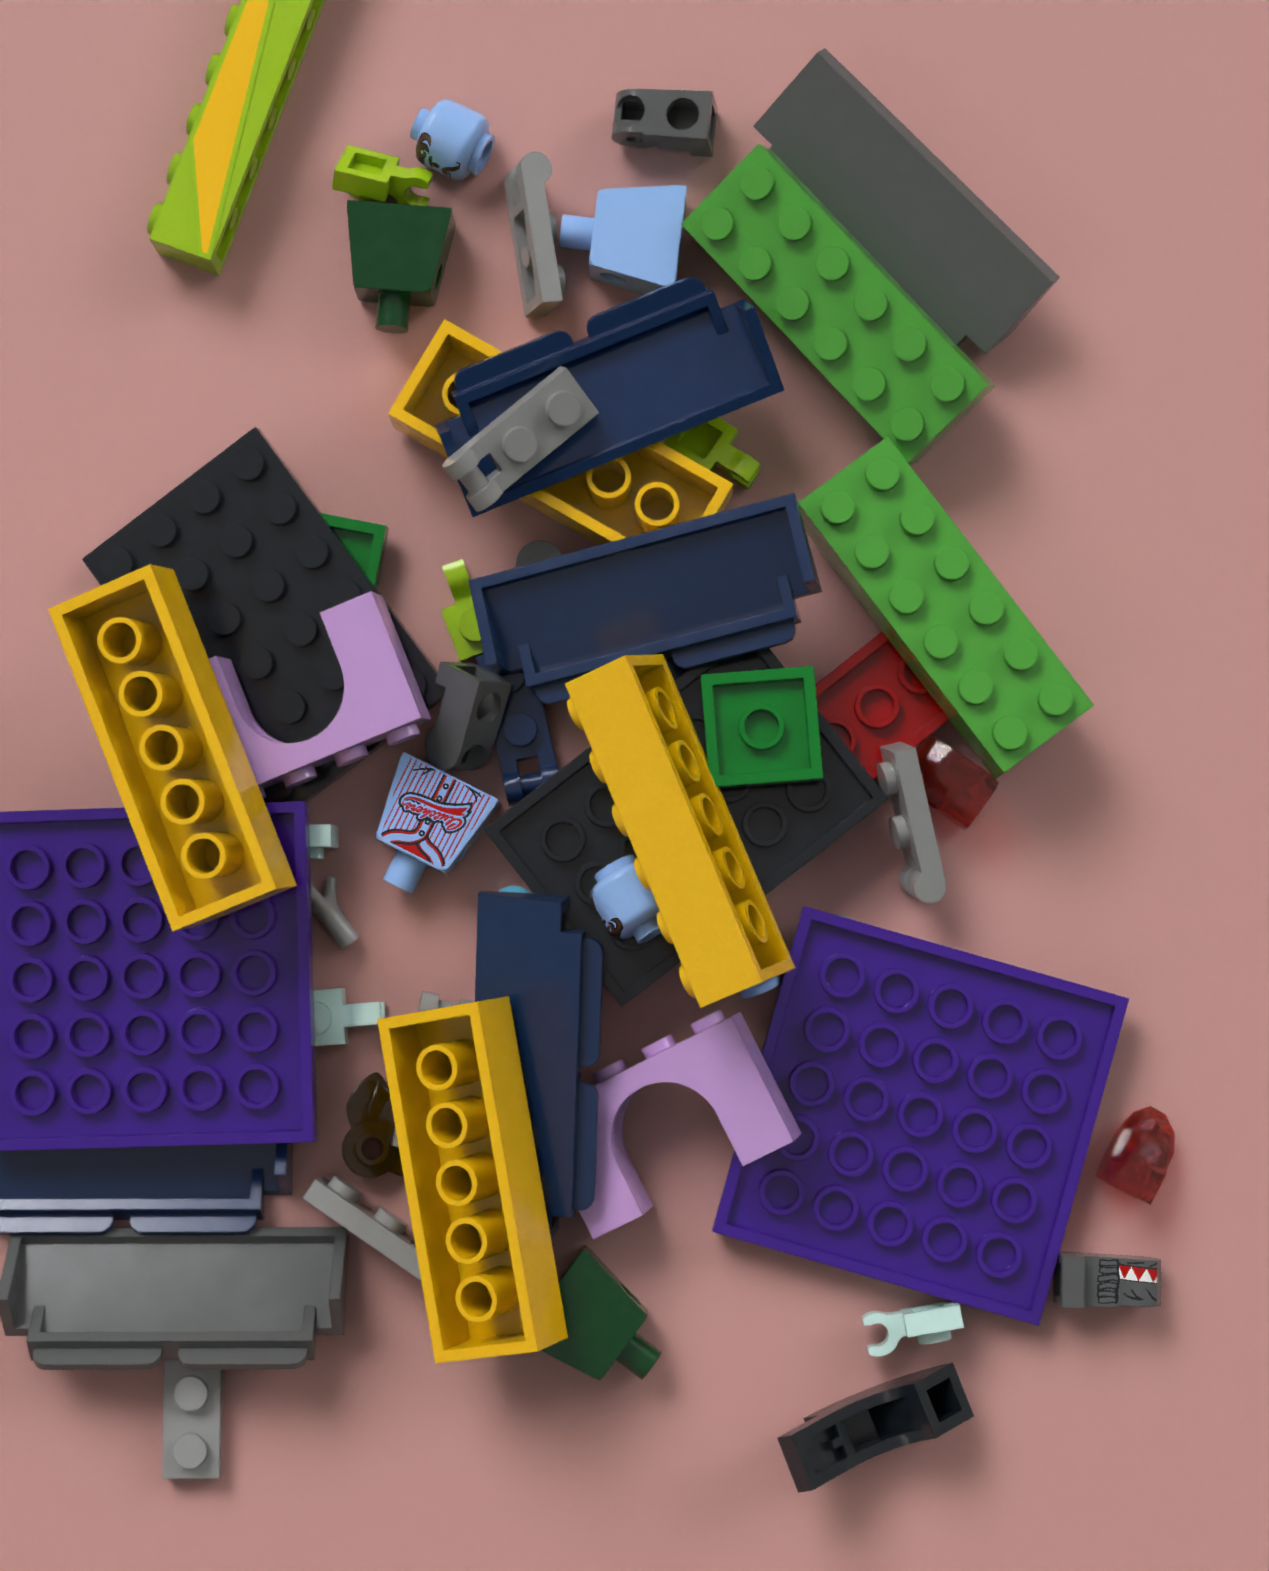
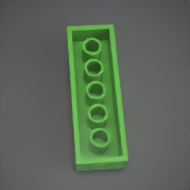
[681,144,995,464]
[798,436,1094,779]

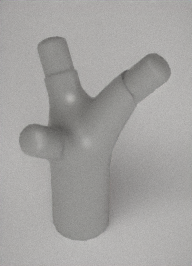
[311,876,360,950]

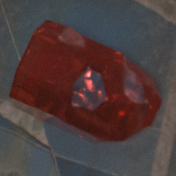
[916,736,999,830]
[1095,1106,1175,1205]

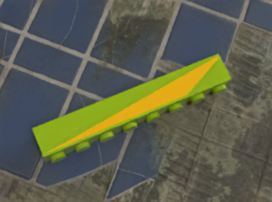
[147,0,326,276]

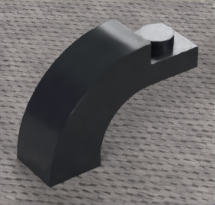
[777,1362,974,1493]

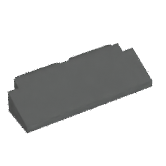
[753,48,1060,354]
[0,1227,348,1370]

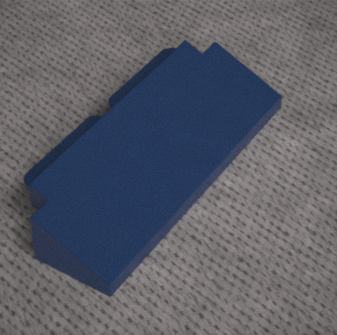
[435,277,784,517]
[468,493,822,705]
[475,891,604,1240]
[0,1143,293,1235]

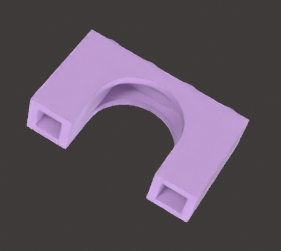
[209,591,431,799]
[579,1009,802,1239]

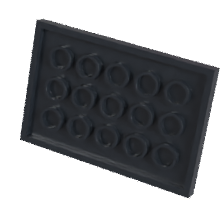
[82,427,445,802]
[484,648,888,1007]

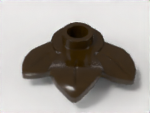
[342,1072,404,1178]

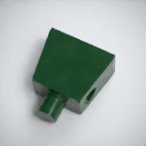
[347,200,455,334]
[541,1245,662,1380]

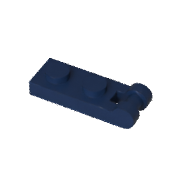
[476,655,558,807]

